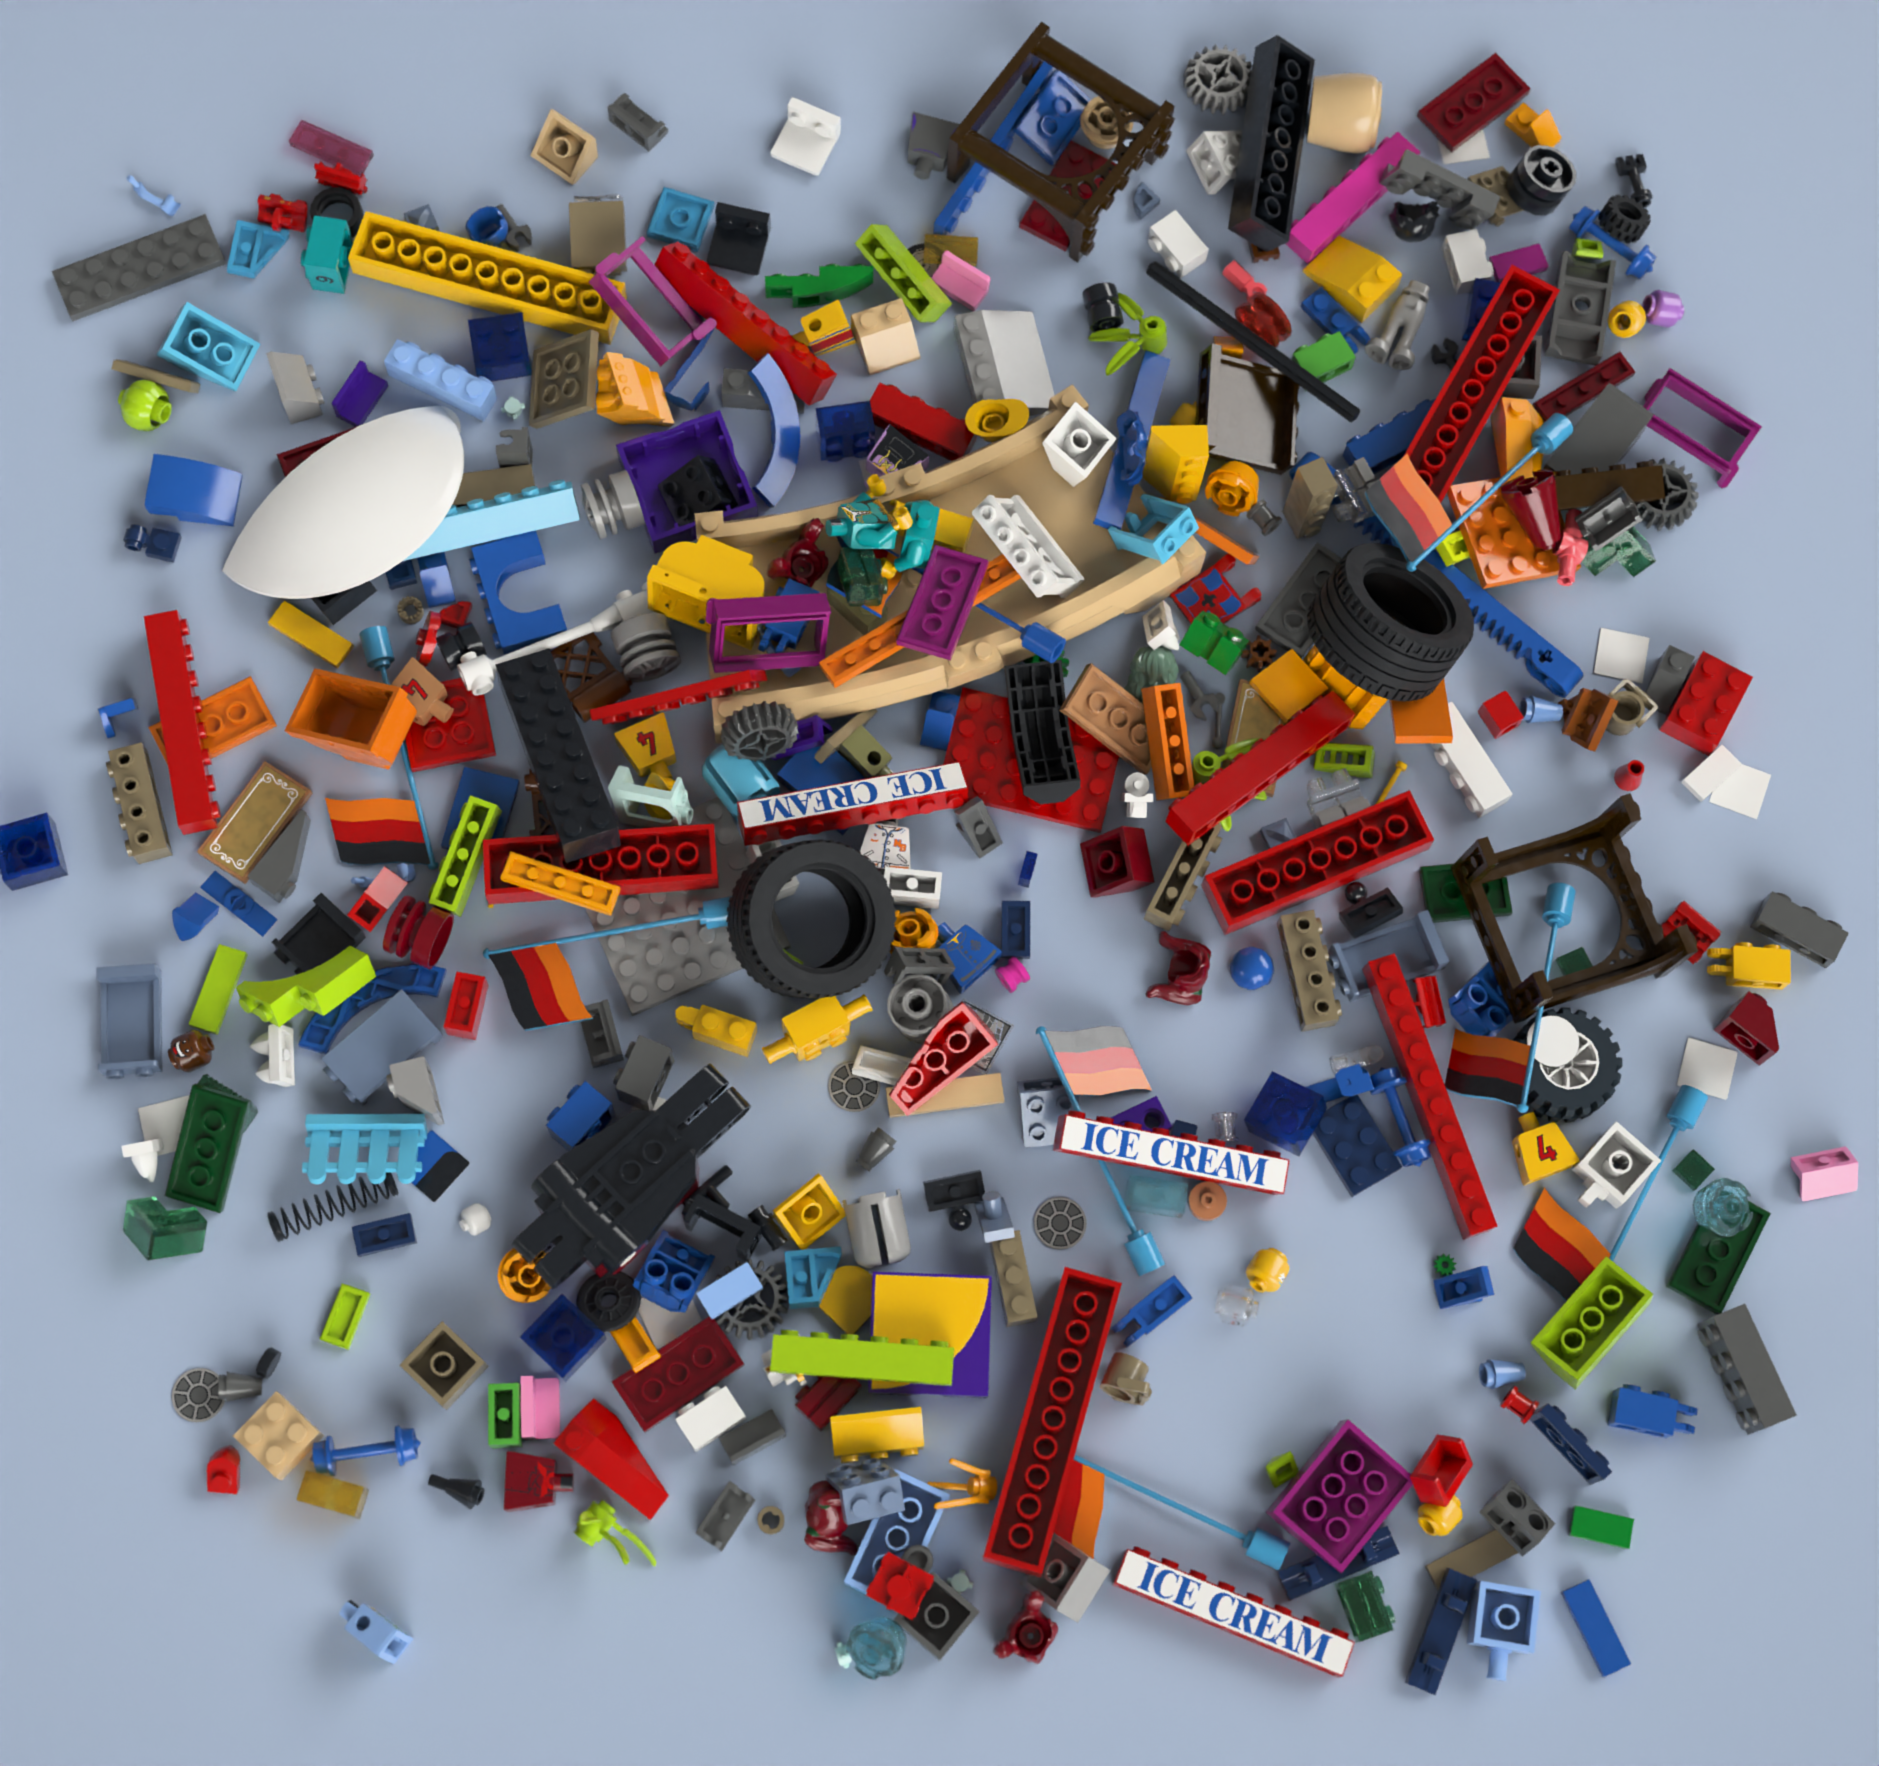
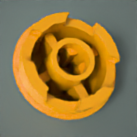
[1205,461,1259,517]
[889,908,938,954]
[498,1248,551,1303]

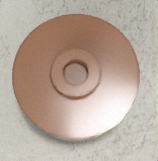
[1188,1182,1227,1221]

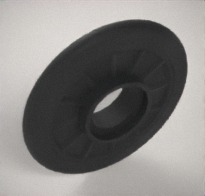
[576,1271,641,1332]

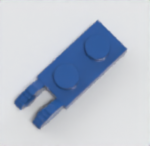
[1301,287,1370,354]
[1111,1275,1193,1348]

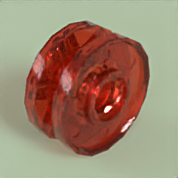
[1234,292,1292,349]

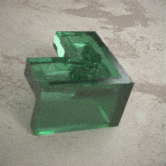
[1582,527,1656,577]
[123,1196,207,1261]

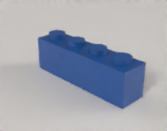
[1342,398,1436,474]

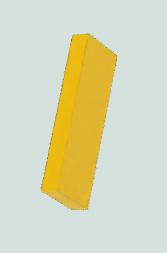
[268,600,354,669]

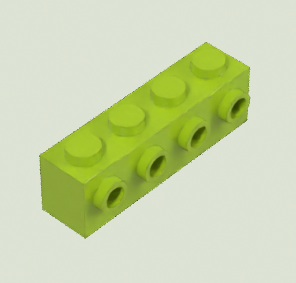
[854,224,952,322]
[428,795,502,917]

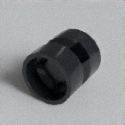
[1082,282,1124,332]
[436,622,487,671]

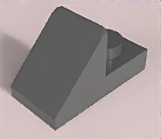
[954,796,1003,858]

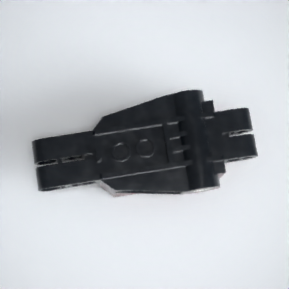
[512,1063,751,1289]

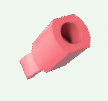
[1222,260,1267,305]

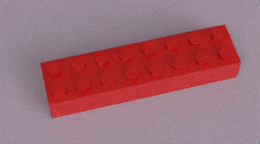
[1201,790,1434,935]
[483,823,719,905]

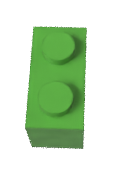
[1291,331,1356,392]
[488,1383,522,1449]

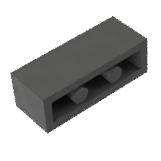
[1750,891,1849,968]

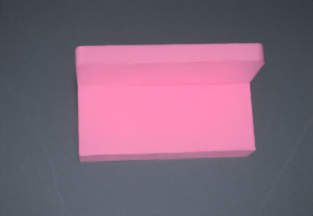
[931,250,991,312]
[1791,1146,1858,1201]
[520,1376,560,1440]

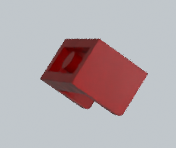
[443,971,489,1040]
[1410,1434,1473,1507]

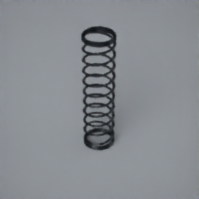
[267,1172,399,1242]

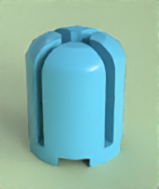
[702,744,780,822]

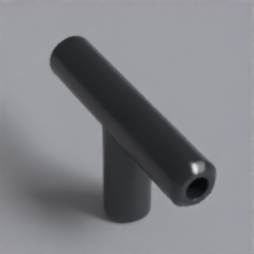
[682,1165,733,1209]

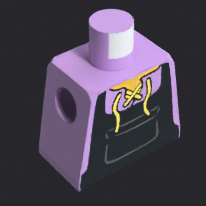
[864,425,929,489]

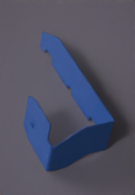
[664,329,714,412]
[1277,1064,1374,1116]

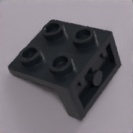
[706,202,771,276]
[658,455,738,527]

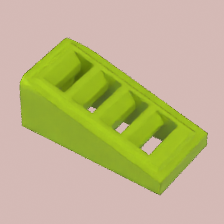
[1314,743,1375,778]

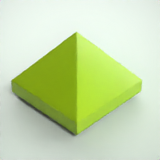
[1265,1451,1299,1488]

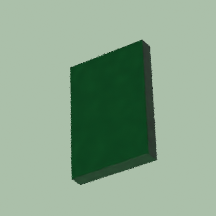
[1419,864,1513,923]

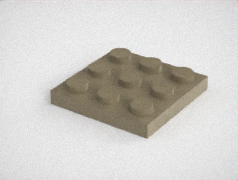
[529,329,599,429]

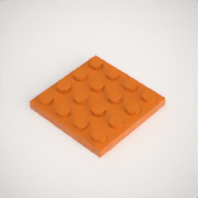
[1447,477,1581,589]

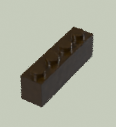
[1554,461,1665,511]

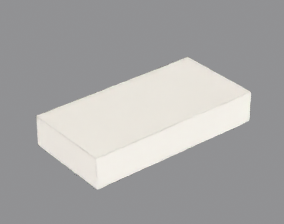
[1681,745,1742,802]
[852,1045,912,1085]

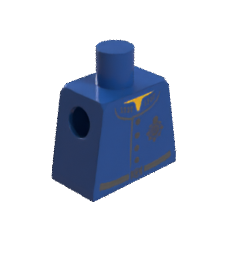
[937,922,1002,994]

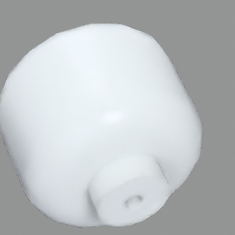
[459,1203,491,1236]

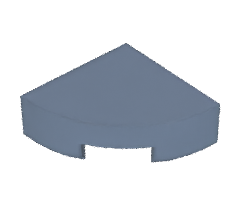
[1133,182,1161,220]

